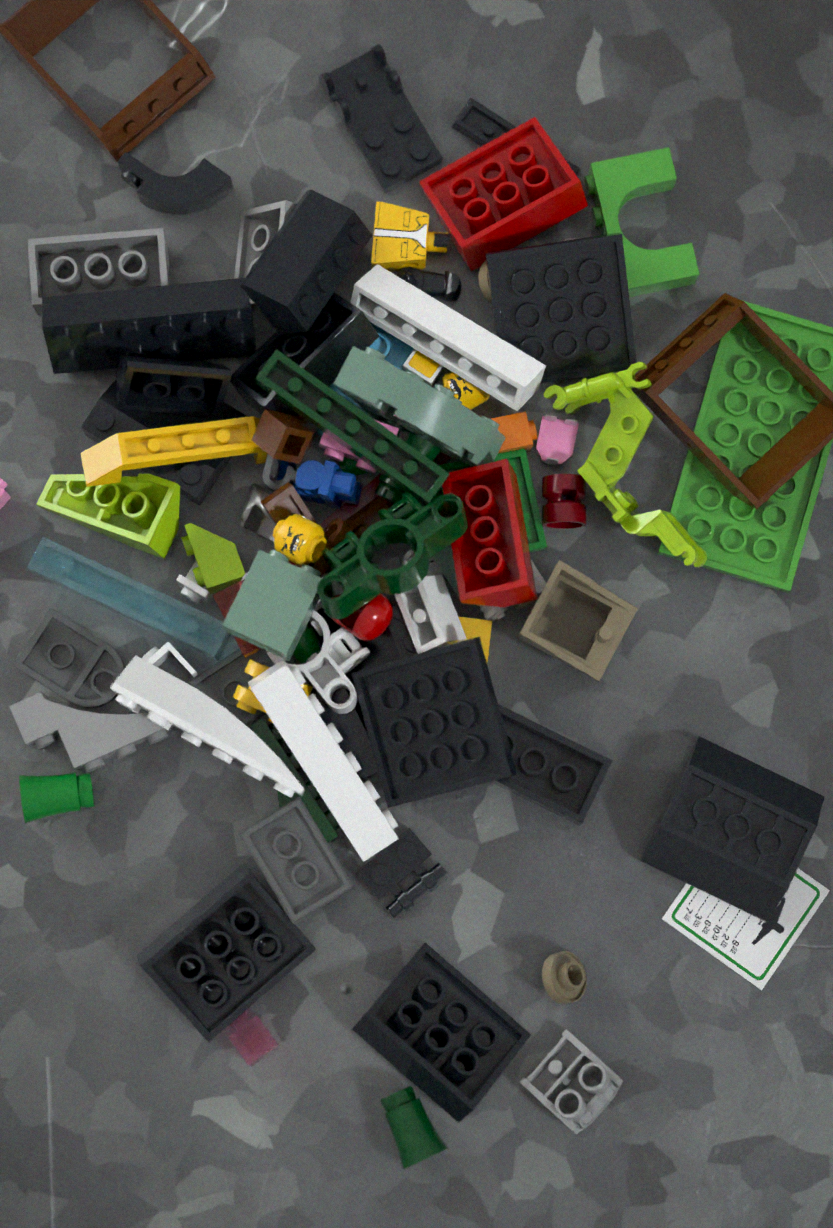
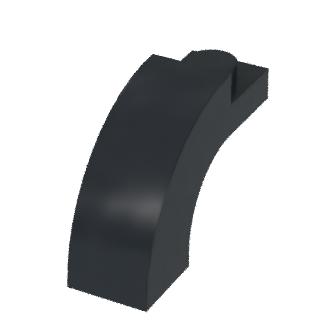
[118,152,233,214]

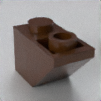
[252,409,318,464]

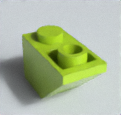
[181,523,245,595]

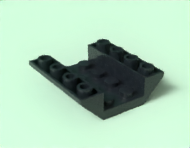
[640,736,825,922]

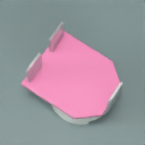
[536,414,579,466]

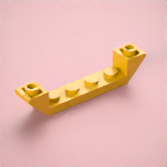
[81,416,268,487]

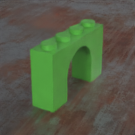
[584,147,700,297]

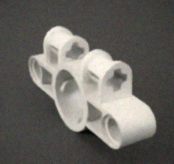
[240,572,370,714]

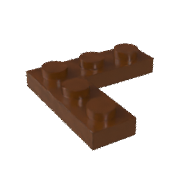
[260,482,389,534]

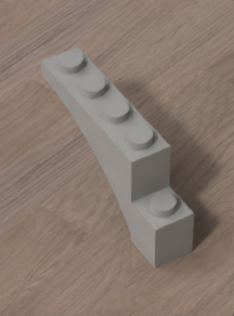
[9,692,176,773]

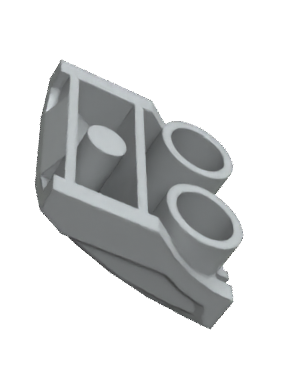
[520,1029,623,1134]

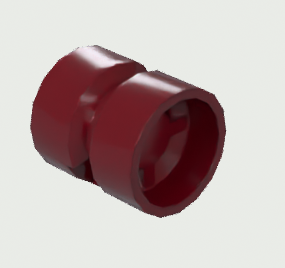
[542,474,586,529]

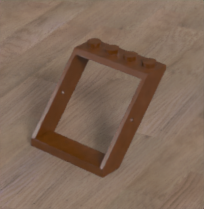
[0,0,216,162]
[632,293,833,509]

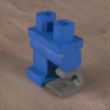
[263,455,362,509]

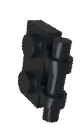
[356,828,447,918]

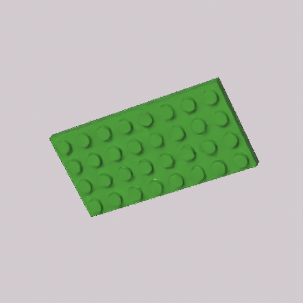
[657,301,833,593]

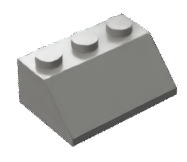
[234,200,297,312]

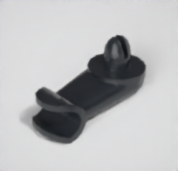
[396,267,462,302]

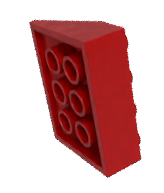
[419,117,588,271]

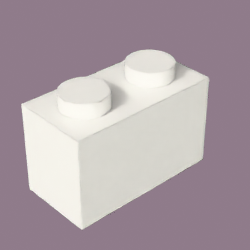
[395,575,467,654]

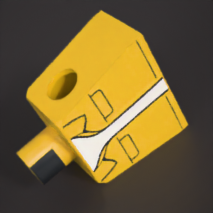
[371,201,448,272]

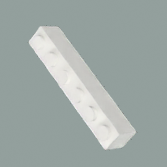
[350,264,546,411]
[248,660,399,862]

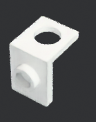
[176,561,216,604]
[142,642,198,678]

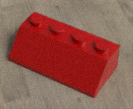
[442,459,538,608]

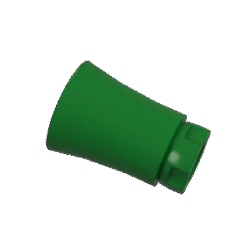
[19,773,95,824]

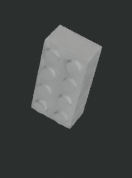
[27,228,171,316]

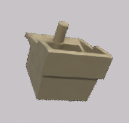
[518,560,638,682]

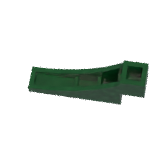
[252,719,341,897]

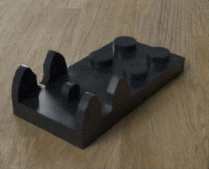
[319,44,443,193]

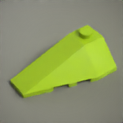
[36,474,180,559]

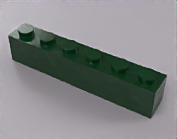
[256,349,449,505]

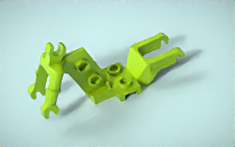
[543,362,707,568]

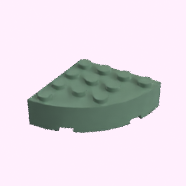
[334,347,506,467]

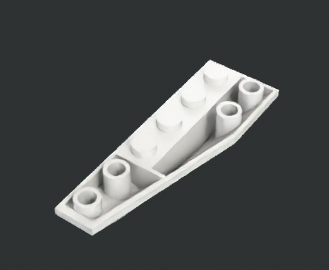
[110,655,305,798]

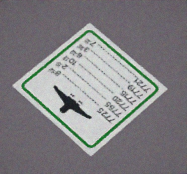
[662,868,830,990]

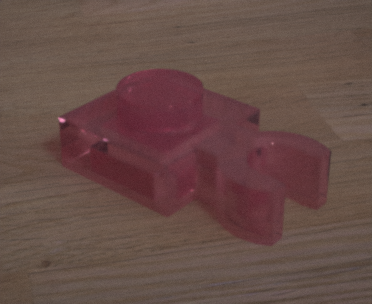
[229,1009,279,1067]

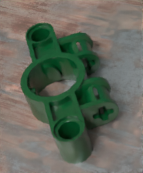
[317,492,468,619]

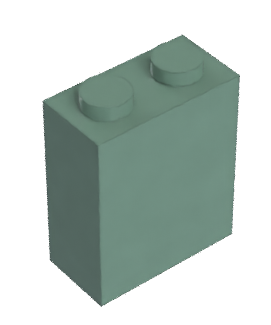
[222,550,322,661]

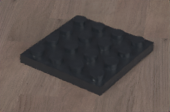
[485,232,637,383]
[351,637,517,808]

